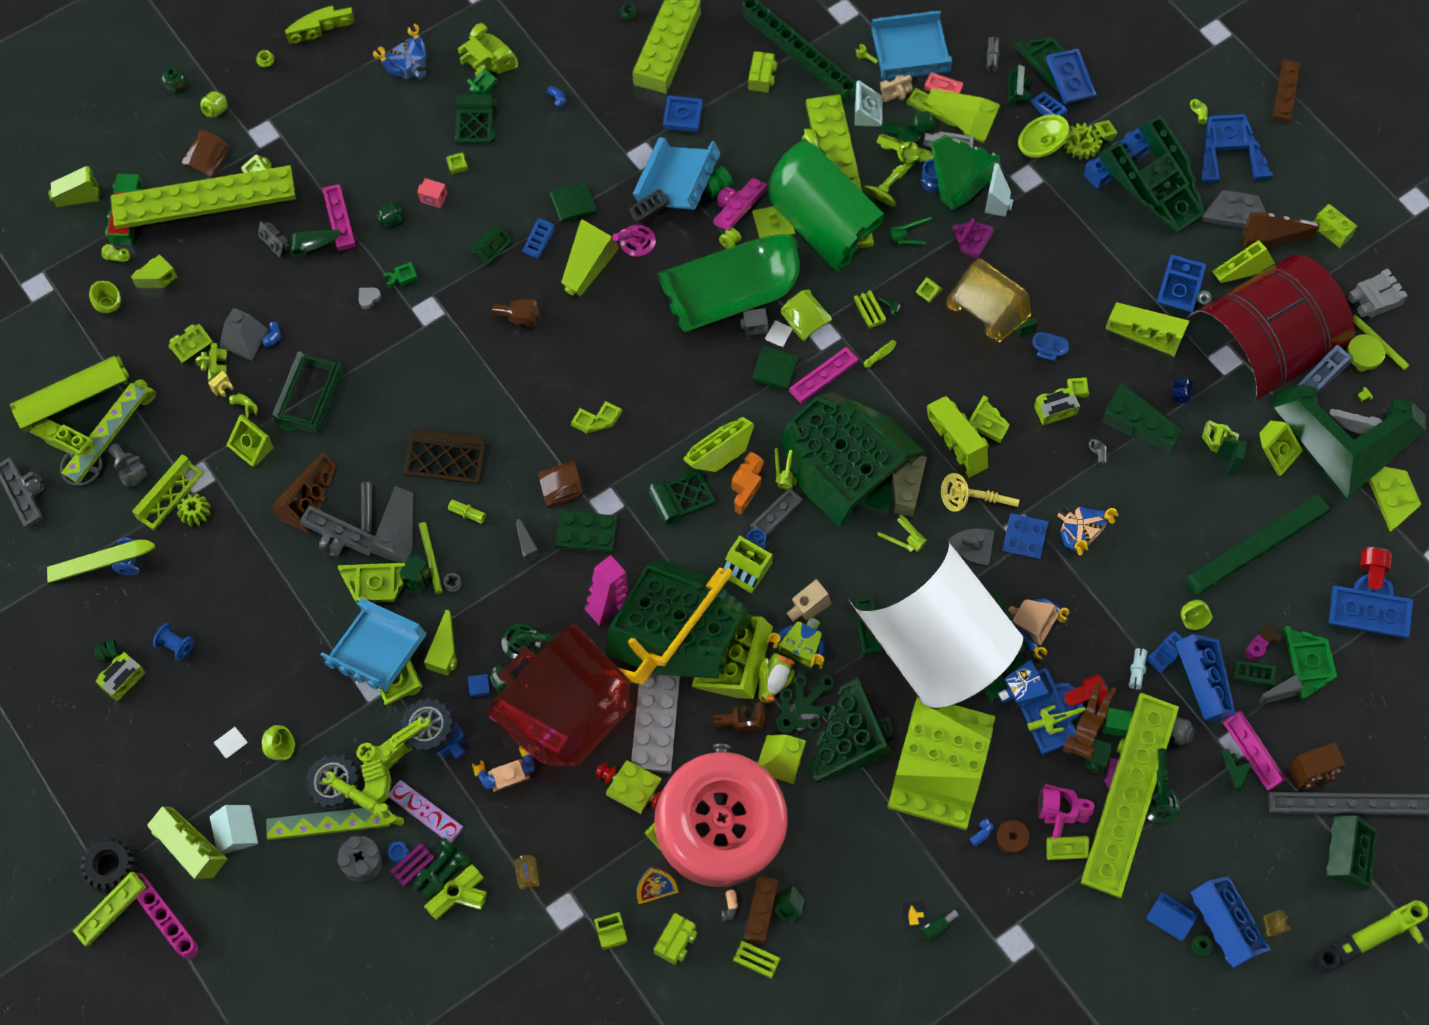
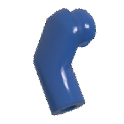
[547,86,567,108]
[262,322,281,347]
[970,819,994,847]

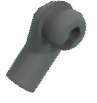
[1089,439,1108,466]

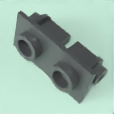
[258,221,291,257]

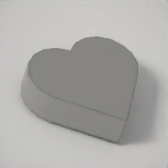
[359,288,381,309]

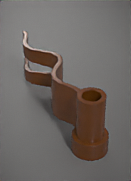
[1063,681,1117,760]

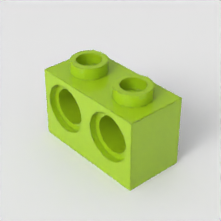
[1314,204,1357,248]

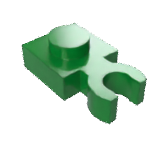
[383,262,418,288]

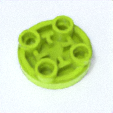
[1346,334,1386,371]

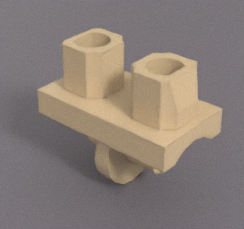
[880,74,913,102]

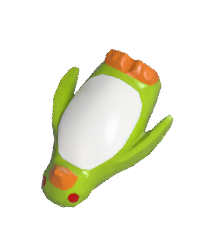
[758,653,794,703]

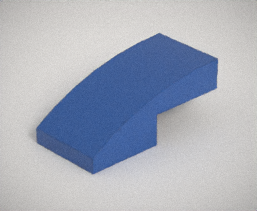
[1146,631,1183,673]

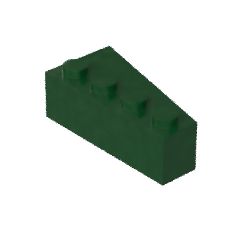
[1101,383,1182,455]

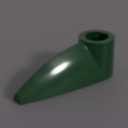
[290,230,341,257]

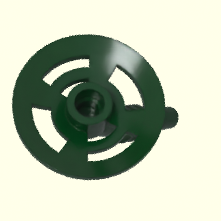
[502,623,552,661]
[1146,748,1180,824]

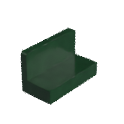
[469,226,512,264]
[1216,437,1247,475]

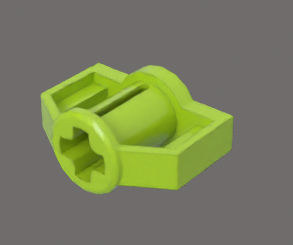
[1202,420,1239,452]

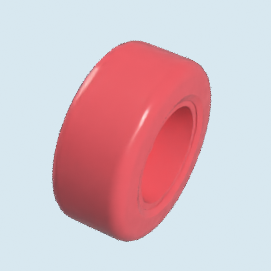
[654,752,788,887]

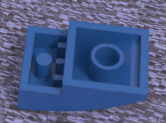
[1157,254,1207,313]

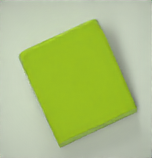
[1095,120,1118,142]
[916,277,943,303]

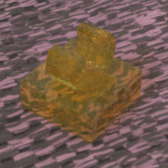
[1263,910,1291,936]

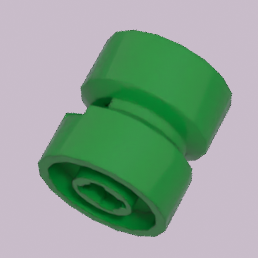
[703,166,733,199]

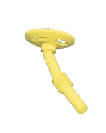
[941,473,1019,512]

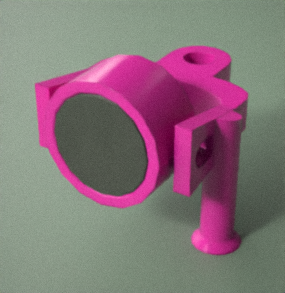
[1038,784,1094,838]

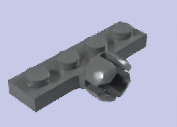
[0,457,45,529]
[300,506,375,557]

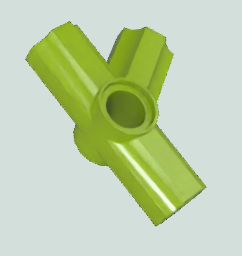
[424,864,487,921]

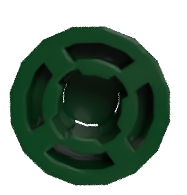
[94,638,120,662]

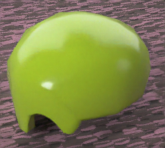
[1180,600,1213,630]

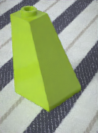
[561,219,619,297]

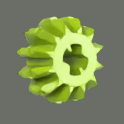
[177,493,210,527]

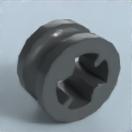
[443,573,462,592]

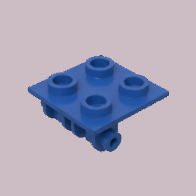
[1002,513,1049,559]

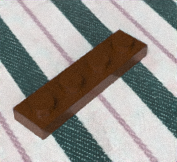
[1272,60,1301,123]

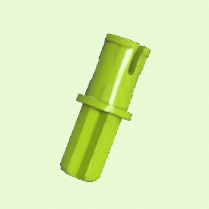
[448,500,486,524]

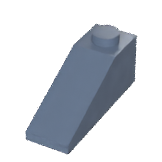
[1298,344,1353,393]

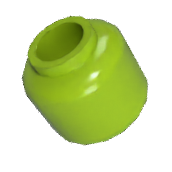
[201,91,227,118]

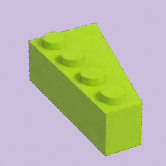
[1105,302,1189,356]

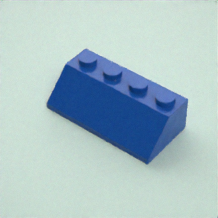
[1190,876,1271,968]

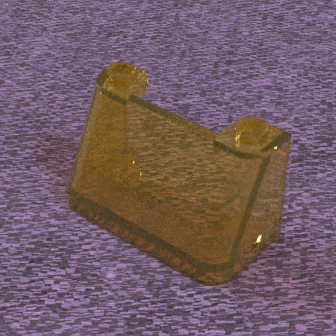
[947,259,1031,342]

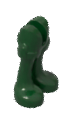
[412,837,472,900]

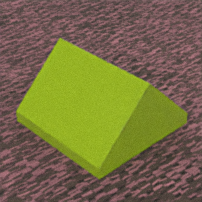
[227,415,274,467]

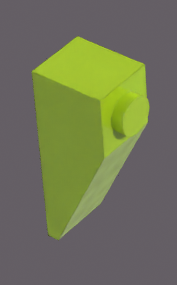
[1212,240,1275,283]
[424,610,457,676]

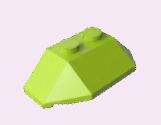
[683,417,754,472]

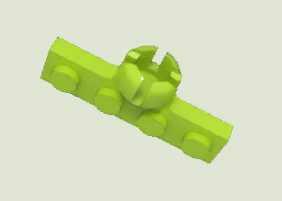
[877,133,933,164]

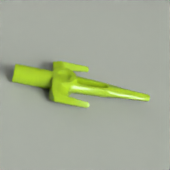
[1027,705,1086,734]

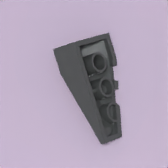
[370,486,413,563]

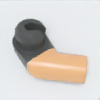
[721,890,738,921]

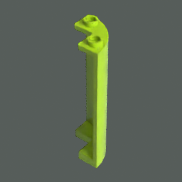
[10,356,129,433]

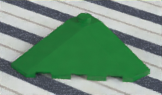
[931,135,1002,210]

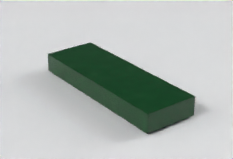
[853,596,882,656]

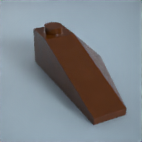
[1243,212,1319,249]
[271,452,336,533]

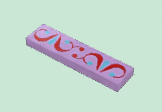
[388,780,463,843]

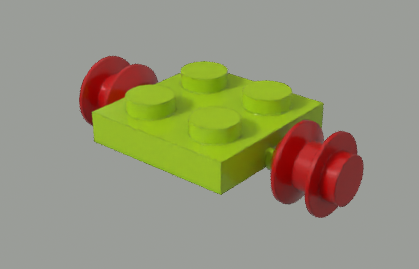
[596,760,662,814]

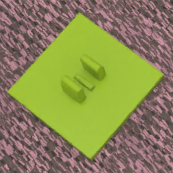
[752,206,795,238]

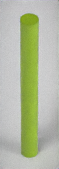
[1353,315,1410,370]
[419,522,443,594]

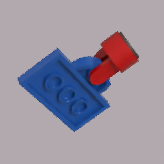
[1328,547,1413,639]
[1020,667,1109,756]

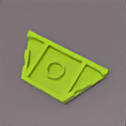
[1369,467,1421,532]
[338,563,405,604]

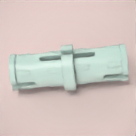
[1129,648,1148,690]

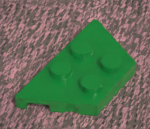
[1283,626,1337,701]

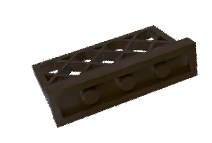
[404,429,487,484]

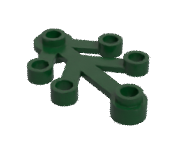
[776,675,835,734]

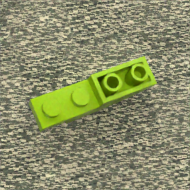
[285,6,355,44]
[29,418,92,455]

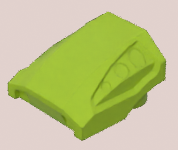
[781,289,832,341]

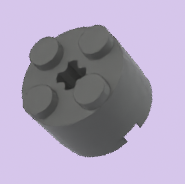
[338,836,383,883]

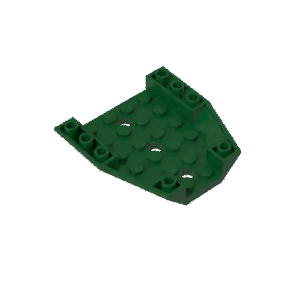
[779,392,924,528]
[604,559,753,679]

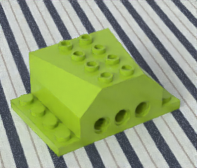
[887,697,995,830]

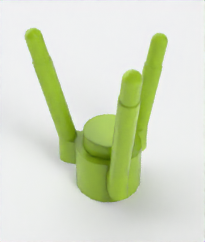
[775,448,797,490]
[877,514,927,552]

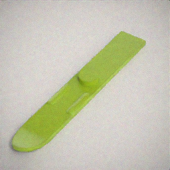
[47,539,155,583]

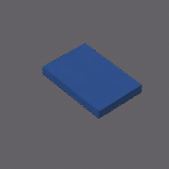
[1046,49,1097,105]

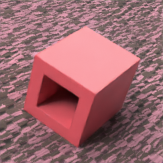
[417,178,447,208]

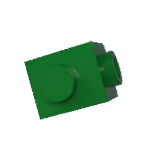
[467,68,498,94]

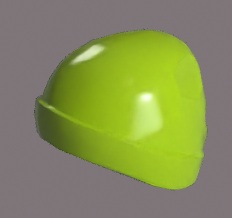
[89,281,121,314]
[262,725,295,760]

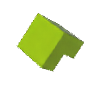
[594,912,628,950]

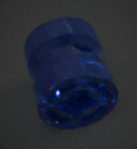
[1171,377,1193,403]

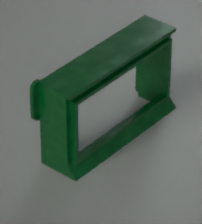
[272,351,344,435]

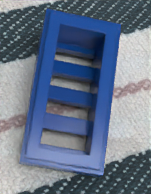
[1030,92,1068,118]
[522,218,555,259]

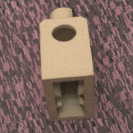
[786,579,831,622]

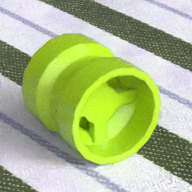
[133,379,156,405]

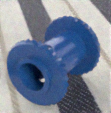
[112,538,140,575]
[153,623,194,661]

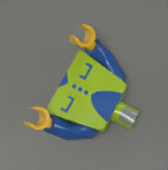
[767,617,826,669]

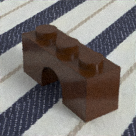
[744,876,778,946]

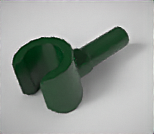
[878,296,901,316]

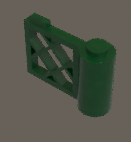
[456,94,497,144]
[648,469,716,525]

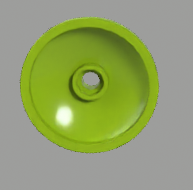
[1018,115,1070,158]

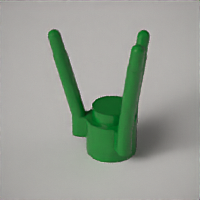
[890,217,932,245]

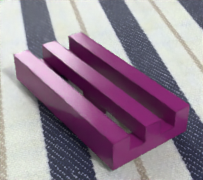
[390,843,435,887]

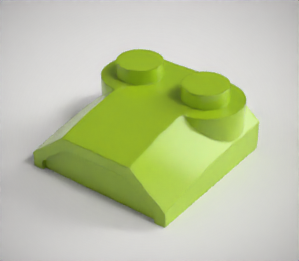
[379,659,422,706]

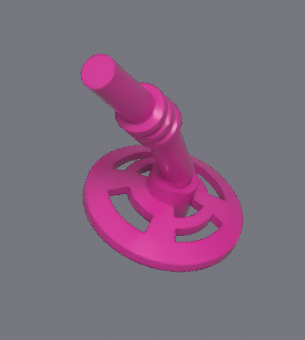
[612,225,656,257]

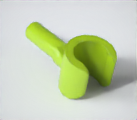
[856,44,879,64]

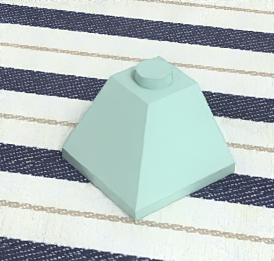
[985,163,1013,217]

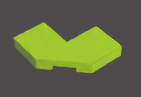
[571,401,622,434]

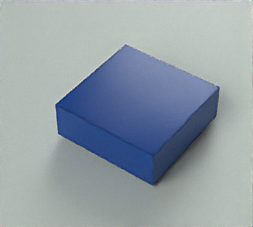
[468,674,490,697]

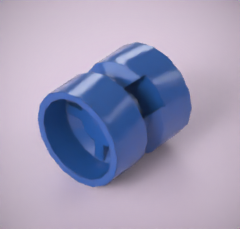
[921,159,939,192]

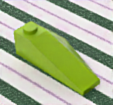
[925,88,1000,143]

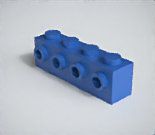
[1084,129,1151,190]

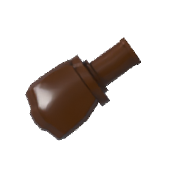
[492,299,541,328]
[714,702,765,732]

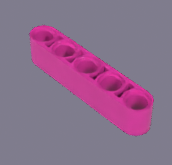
[135,873,198,959]

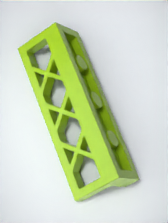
[132,454,204,531]

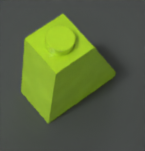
[49,166,100,207]

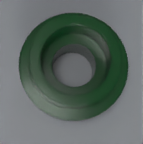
[620,3,637,20]
[1192,935,1213,957]

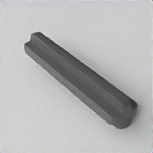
[361,481,372,534]

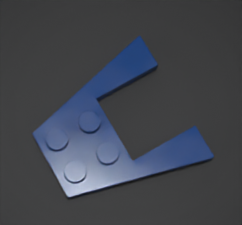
[1201,114,1273,183]

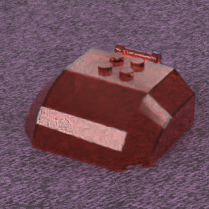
[486,623,631,766]

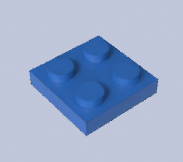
[663,96,703,132]

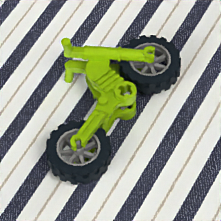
[305,698,456,826]

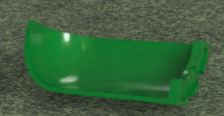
[768,140,884,272]
[657,234,799,332]

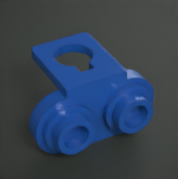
[1032,331,1069,361]

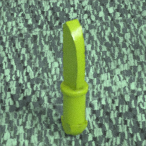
[863,340,896,368]

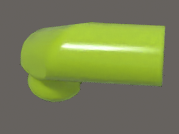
[1190,99,1207,124]

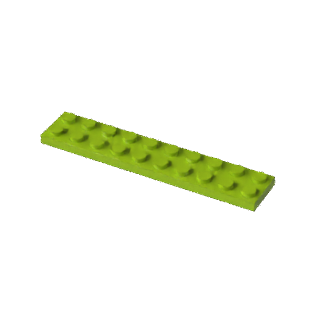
[806,95,874,248]
[111,165,296,229]
[1080,693,1179,898]

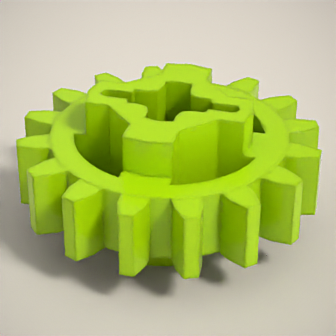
[1063,123,1102,160]

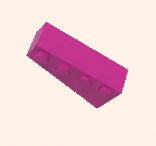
[585,555,628,625]

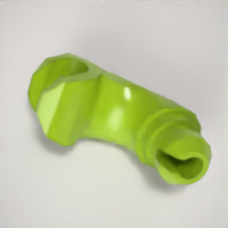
[802,129,819,148]
[101,244,130,262]
[229,393,258,418]

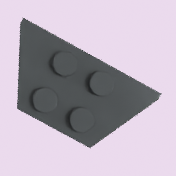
[1201,190,1266,228]

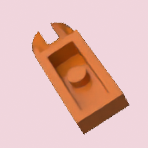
[732,452,764,515]

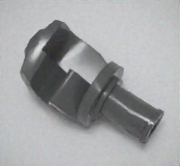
[108,444,147,487]

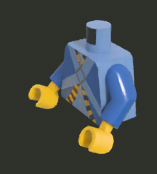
[373,24,427,79]

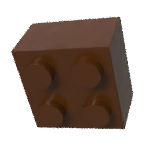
[1288,742,1346,790]

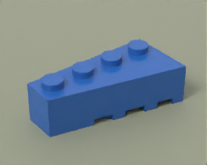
[1175,634,1236,722]

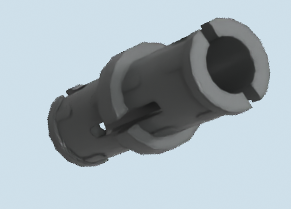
[986,37,1000,72]

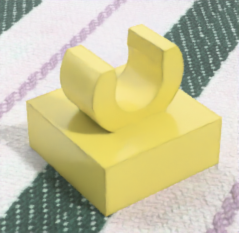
[208,371,233,397]

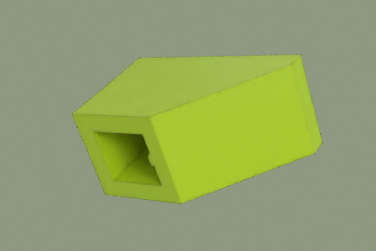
[131,254,177,288]

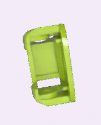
[458,23,518,77]

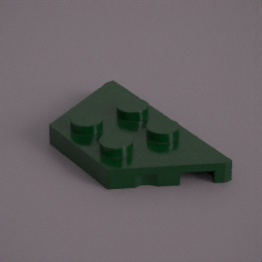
[1015,37,1066,92]

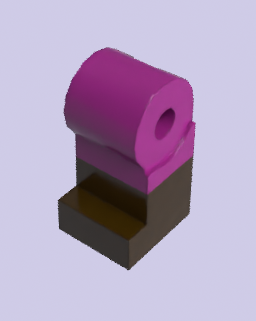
[1245,624,1283,662]

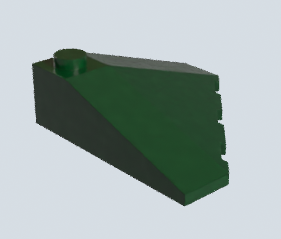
[809,678,894,782]

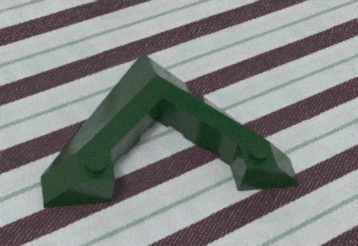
[1273,385,1426,500]

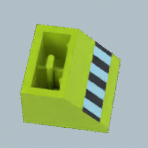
[721,535,773,594]

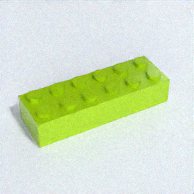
[633,0,701,94]

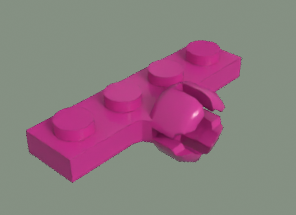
[714,178,768,231]

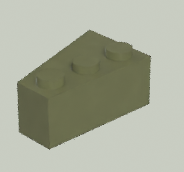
[890,456,927,517]

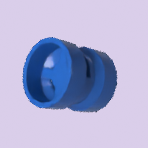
[747,529,766,550]

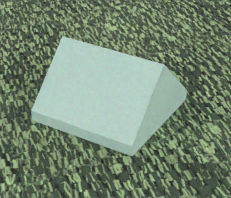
[855,81,882,126]
[210,805,258,854]

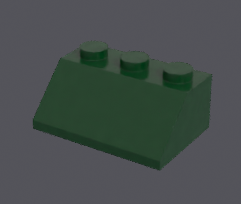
[1327,815,1378,889]

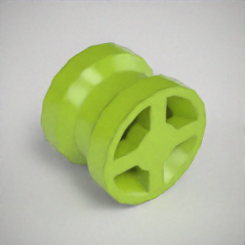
[719,228,742,249]

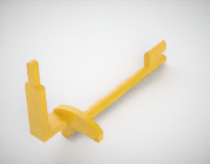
[604,568,733,685]

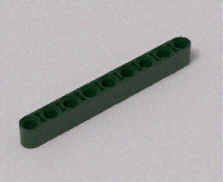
[742,0,856,101]
[1185,494,1332,596]

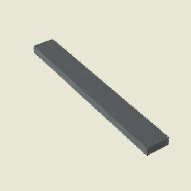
[1268,792,1429,816]

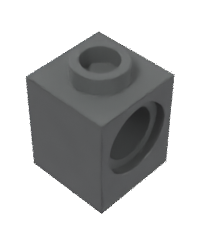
[740,308,768,336]

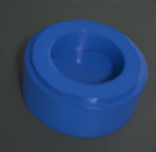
[387,841,409,863]

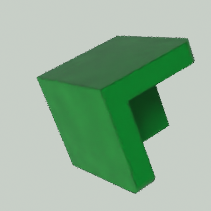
[1103,708,1132,737]

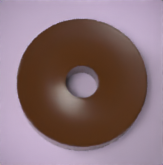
[996,820,1030,854]

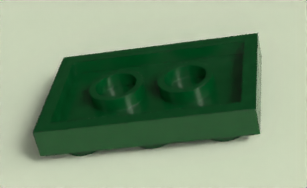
[555,510,617,553]

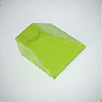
[1260,420,1303,476]
[758,735,806,785]

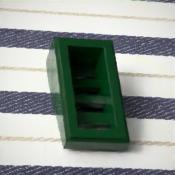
[1233,660,1277,689]

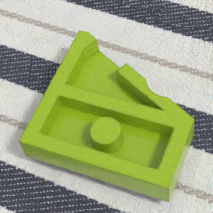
[968,395,1010,443]

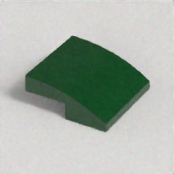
[550,182,597,222]
[752,347,799,390]

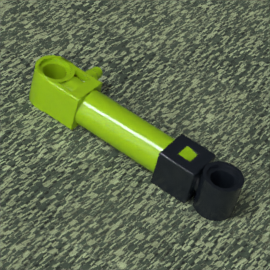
[1314,901,1428,973]

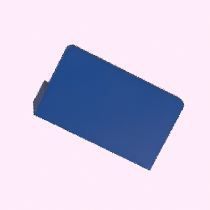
[1146,892,1198,941]

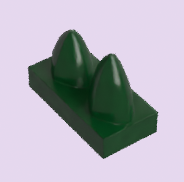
[1008,65,1034,104]

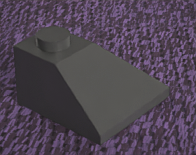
[219,308,270,361]

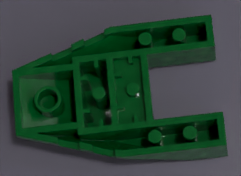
[1098,114,1205,233]

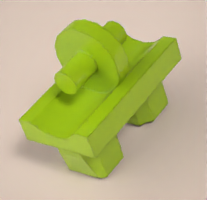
[196,343,227,381]

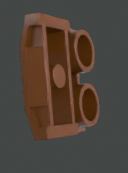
[182,130,230,178]
[537,459,583,508]

